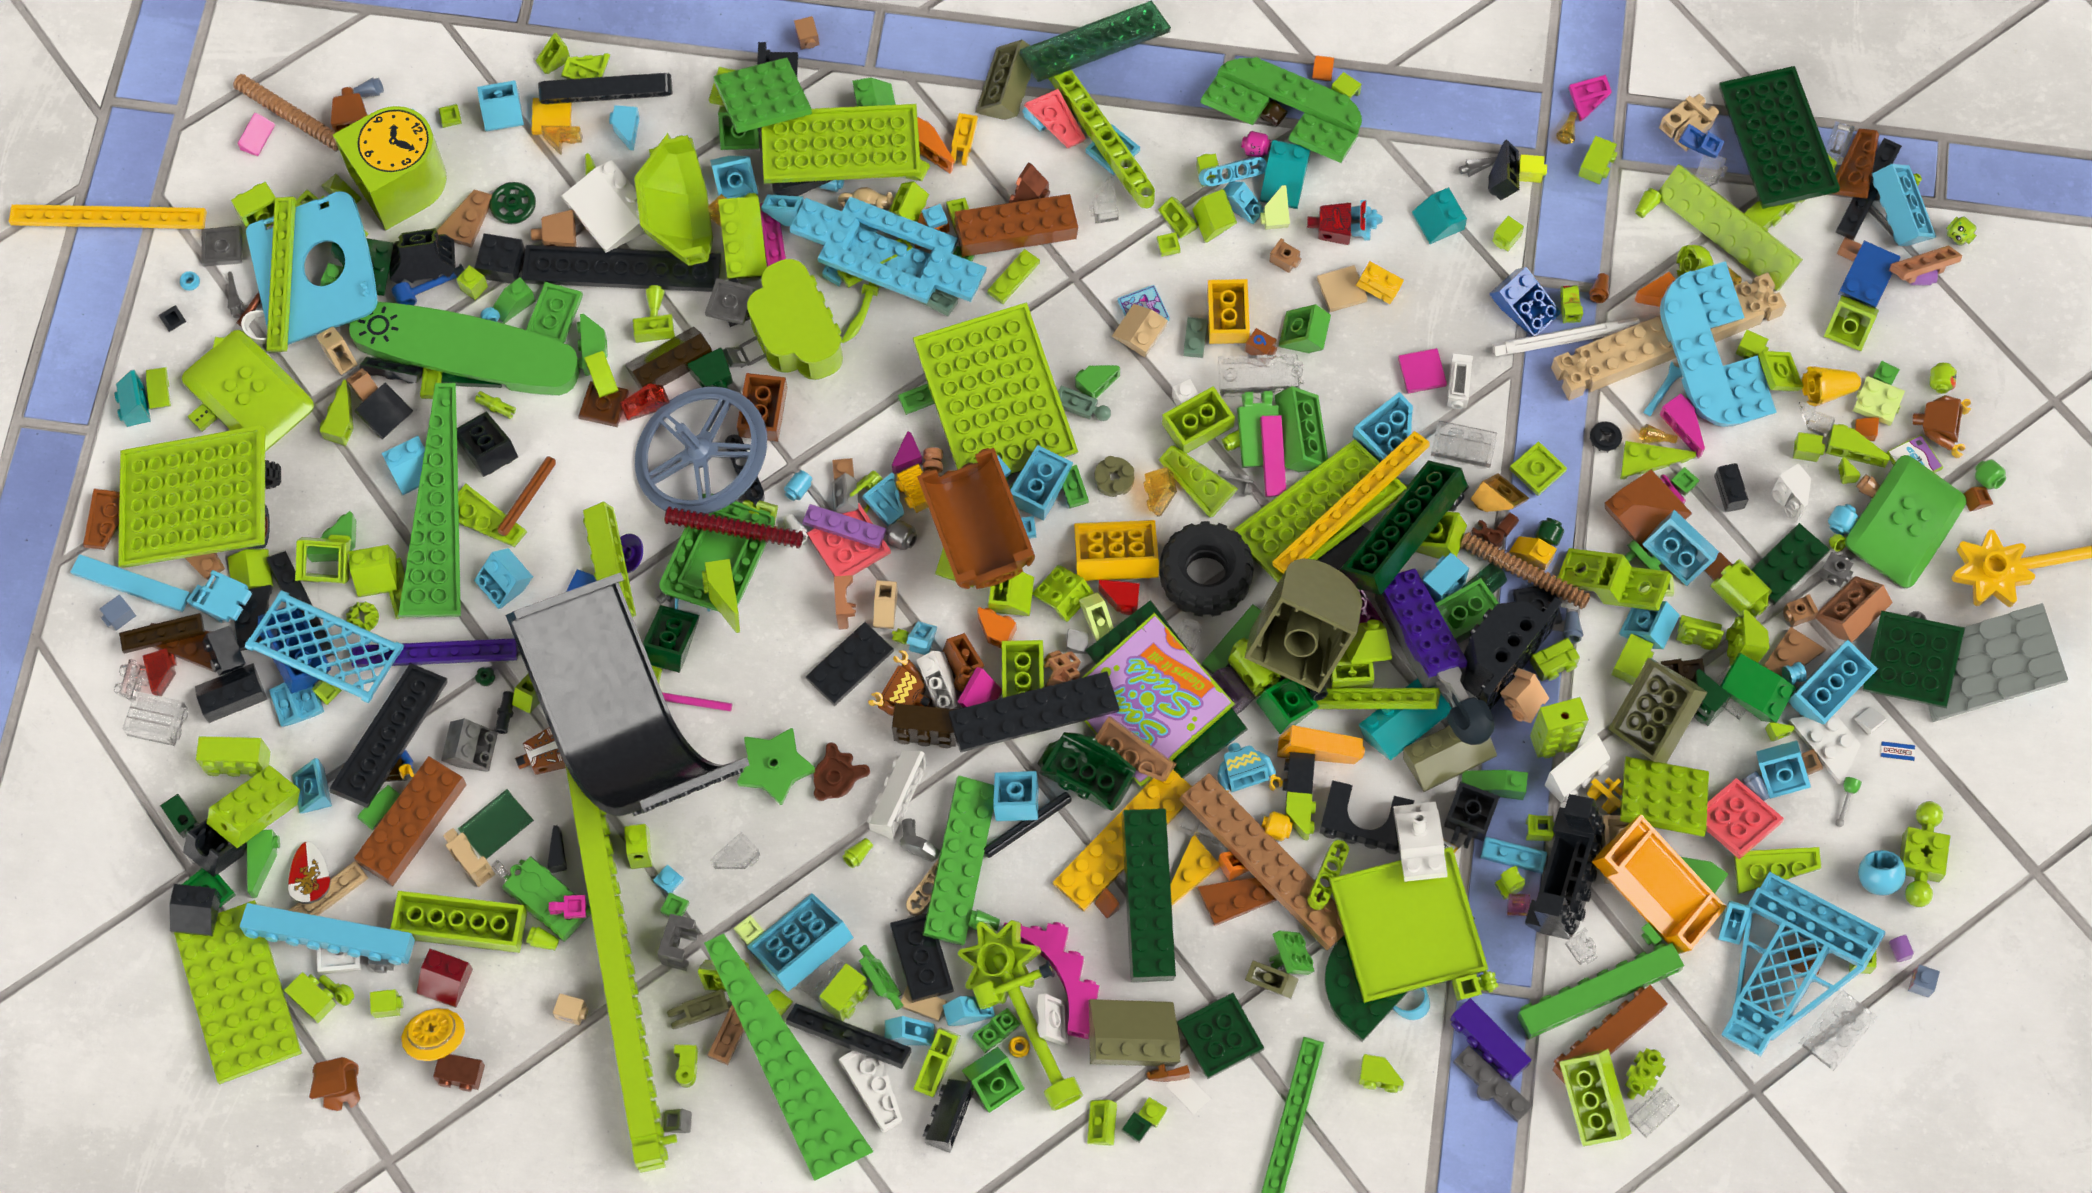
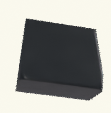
[158,305,186,332]

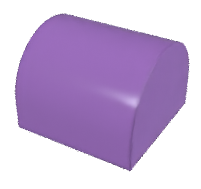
[1889,935,1914,962]

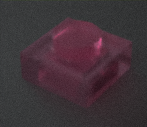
[1507,894,1531,916]

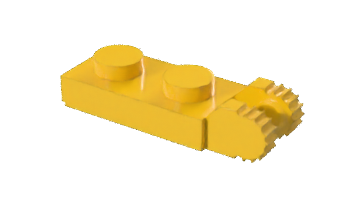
[951,113,978,166]

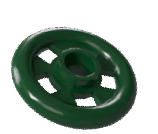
[489,182,536,224]

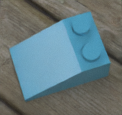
[1010,445,1073,521]

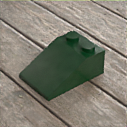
[643,605,700,673]

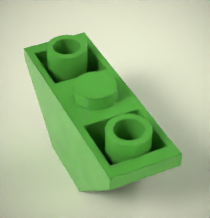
[577,314,608,376]
[307,511,357,562]

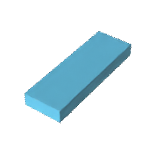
[1480,837,1547,874]

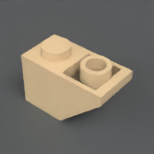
[873,580,898,629]

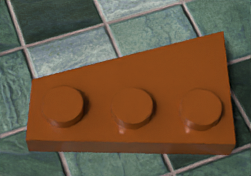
[83,489,120,550]

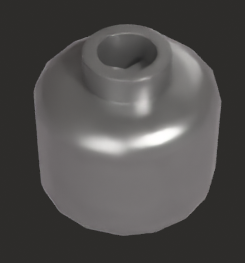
[886,520,917,550]

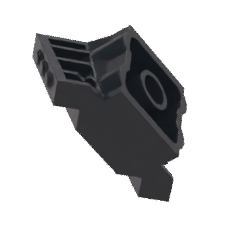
[389,228,455,284]

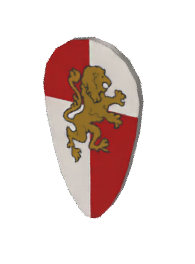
[288,842,331,904]

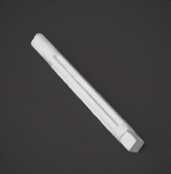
[1492,318,1640,356]

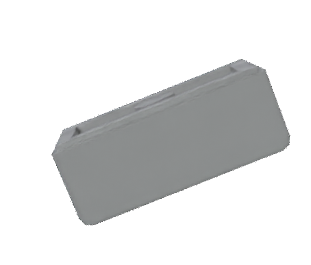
[832,473,858,514]

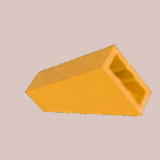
[1277,725,1365,764]

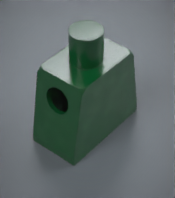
[687,347,733,389]
[160,794,199,838]

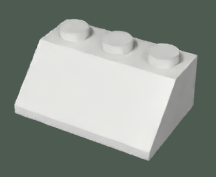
[1544,734,1610,804]

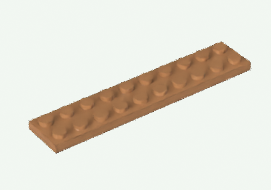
[1179,773,1344,951]

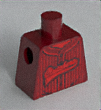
[1307,203,1351,245]

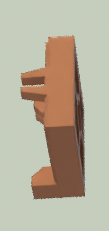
[834,575,856,630]

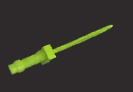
[842,282,879,343]

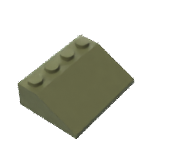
[1608,658,1707,763]
[1089,999,1180,1067]

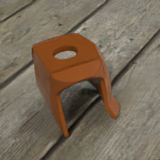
[309,1057,361,1111]

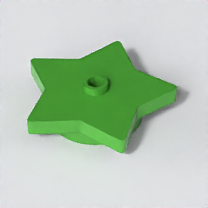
[737,728,816,805]

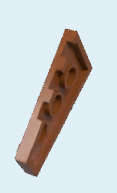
[1832,128,1879,198]
[1197,878,1277,926]

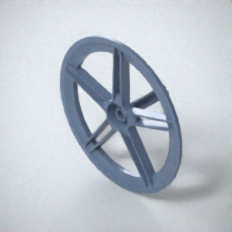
[635,387,767,515]

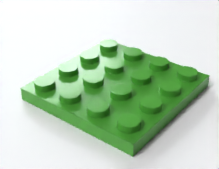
[713,58,812,133]

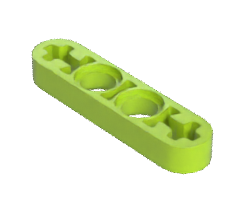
[1307,840,1349,910]

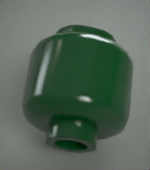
[1534,518,1564,547]

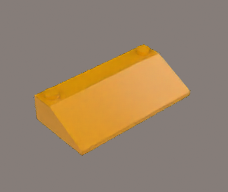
[1592,814,1727,954]

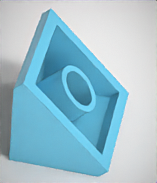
[292,758,332,814]

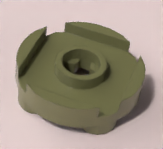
[1094,456,1134,497]

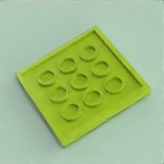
[1620,756,1709,837]

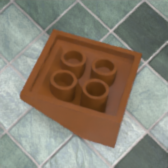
[1604,469,1692,552]

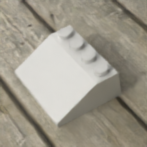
[562,160,645,252]

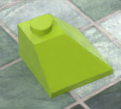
[1345,620,1392,664]

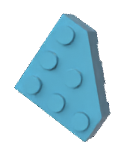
[1352,392,1413,468]

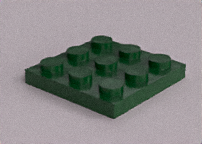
[1177,993,1264,1080]

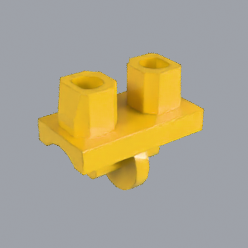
[1586,777,1622,815]

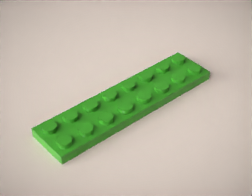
[923,775,994,946]

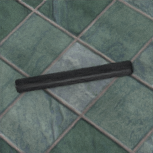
[984,792,1072,858]

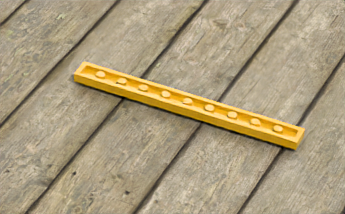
[9,204,207,229]
[1272,431,1430,574]

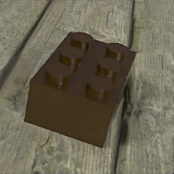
[892,704,957,748]

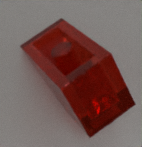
[620,384,670,421]
[142,648,177,699]

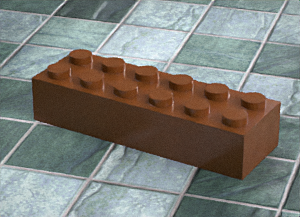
[954,194,1078,257]
[354,756,467,886]

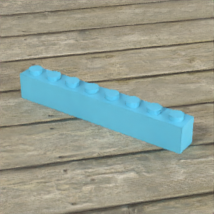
[240,903,415,965]

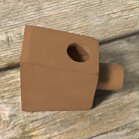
[531,210,577,247]

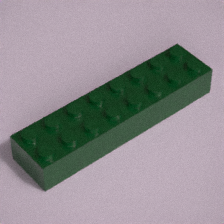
[1341,460,1468,595]
[1121,809,1176,982]

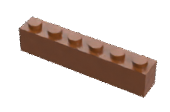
[1552,985,1668,1084]

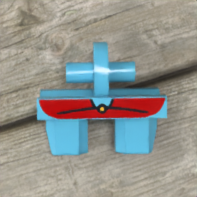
[1351,200,1383,241]

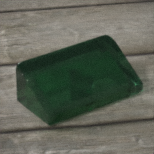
[1461,563,1507,594]

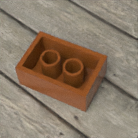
[737,373,788,442]

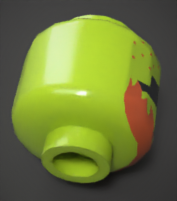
[1929,362,1957,394]

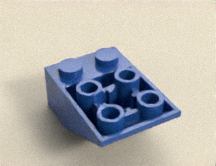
[1489,267,1561,336]

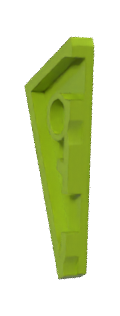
[1620,441,1696,479]

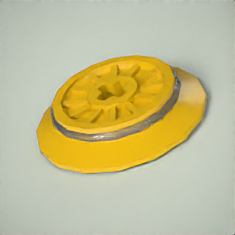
[401,1008,465,1061]

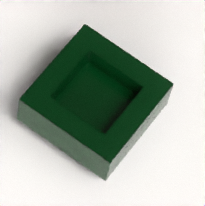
[1122,1112,1152,1144]

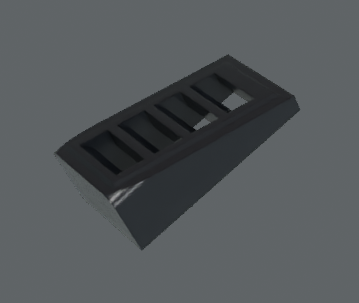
[547,825,567,873]

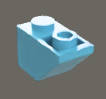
[1223,181,1264,224]
[943,996,995,1026]

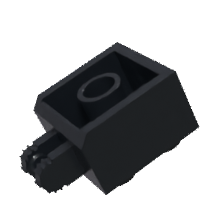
[1444,781,1500,849]

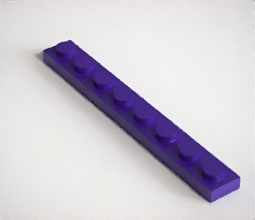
[351,638,518,668]

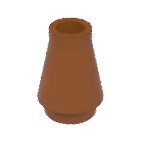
[1589,273,1609,303]

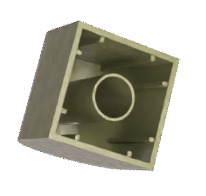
[1245,559,1362,693]

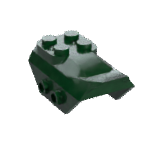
[1037,732,1136,811]

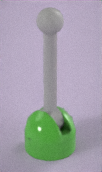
[1836,777,1862,827]

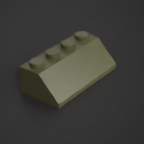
[975,39,1038,120]
[1403,726,1497,792]

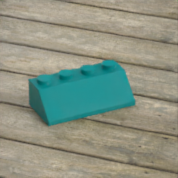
[1359,678,1452,760]

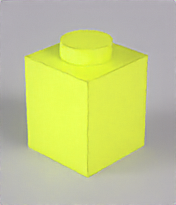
[1519,155,1547,183]

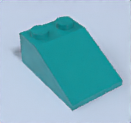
[1260,140,1310,209]

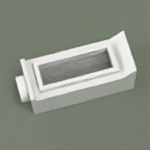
[1447,354,1473,409]

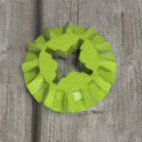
[346,601,379,631]

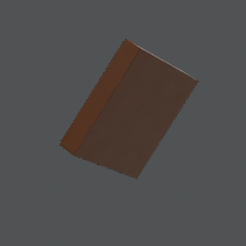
[579,381,629,427]

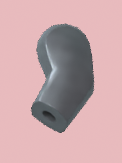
[900,818,940,862]

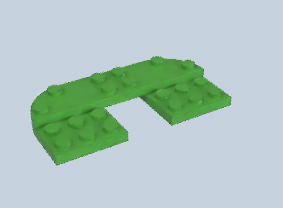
[1200,57,1362,163]

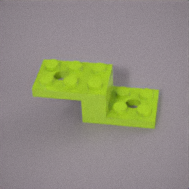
[1557,548,1672,611]

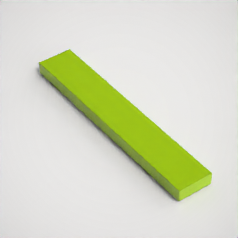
[1316,688,1441,709]

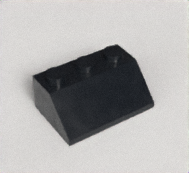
[195,663,268,723]
[923,1079,973,1153]

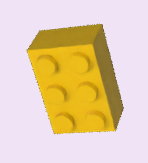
[1207,279,1250,344]

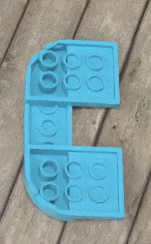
[1660,261,1776,427]

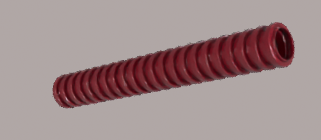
[664,506,803,549]

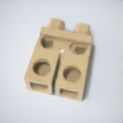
[1659,94,1719,151]
[443,828,495,887]

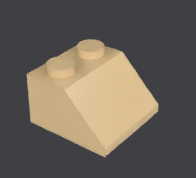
[1112,304,1168,358]

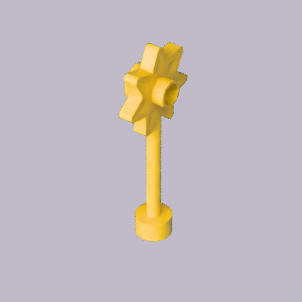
[1951,529,2092,607]

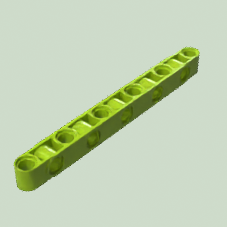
[1039,44,1155,209]

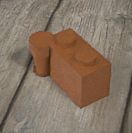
[942,633,984,692]

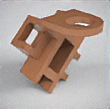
[1044,650,1081,687]

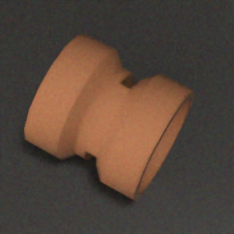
[923,448,943,473]

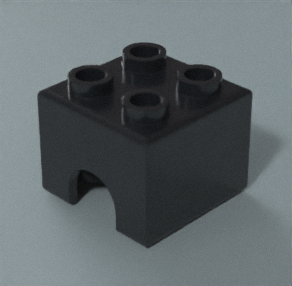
[183,819,247,877]

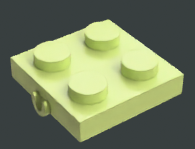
[1853,376,1905,426]

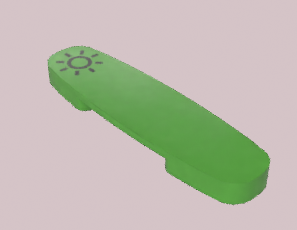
[349,302,580,396]

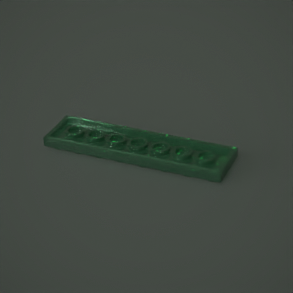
[1019,0,1171,82]

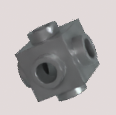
[1818,552,1854,587]

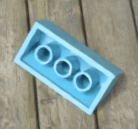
[1872,164,1936,246]
[1788,640,1877,725]

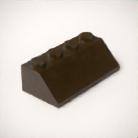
[625,326,712,396]

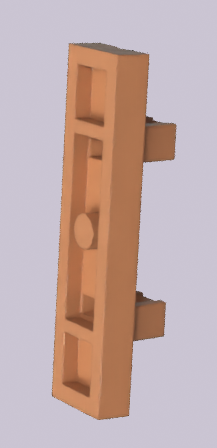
[1890,245,1962,284]

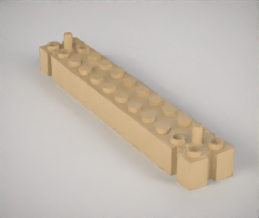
[1551,273,1786,401]

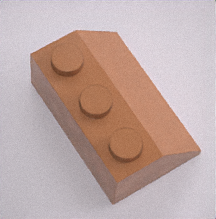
[1815,576,1893,643]

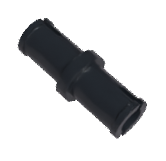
[494,691,514,734]

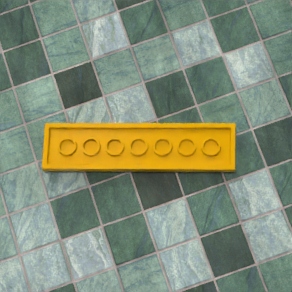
[1053,770,1192,911]

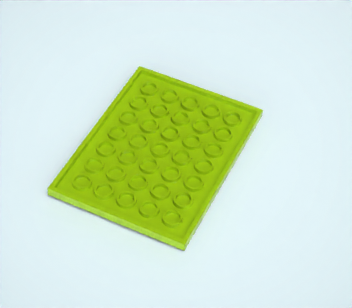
[913,302,1078,475]
[118,425,265,568]

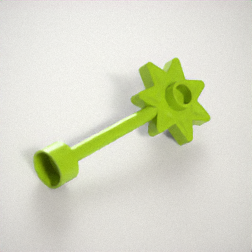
[958,920,1083,1111]

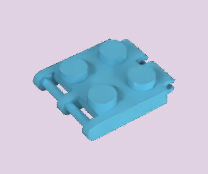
[191,570,252,622]

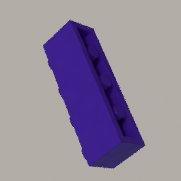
[1450,998,1532,1082]

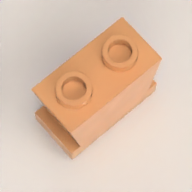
[1500,668,1549,724]

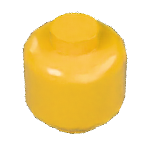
[1261,811,1293,842]

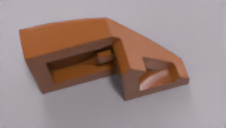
[1146,1064,1190,1082]

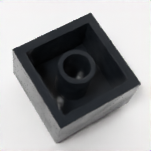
[474,233,525,284]

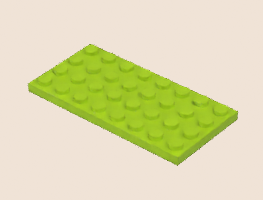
[761,104,921,184]
[1233,439,1407,583]
[174,900,302,1084]

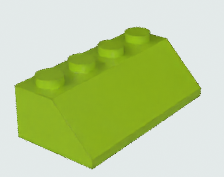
[718,197,767,280]
[1559,1049,1632,1147]

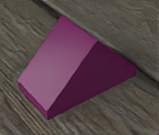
[892,431,923,474]

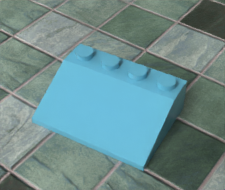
[747,893,854,992]

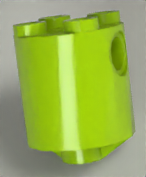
[1710,559,1772,616]
[1228,638,1282,697]

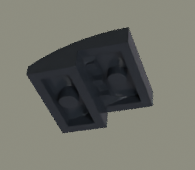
[354,382,413,440]

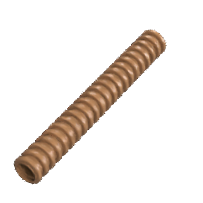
[233,74,339,151]
[1460,532,1590,609]

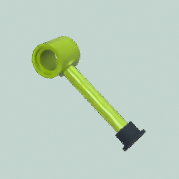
[973,961,1055,1010]

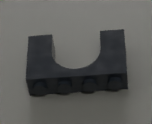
[1320,780,1415,854]

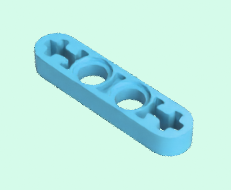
[1199,157,1267,186]

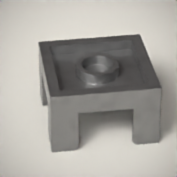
[657,913,699,971]

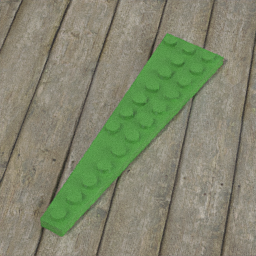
[398,383,461,618]
[704,933,874,1181]

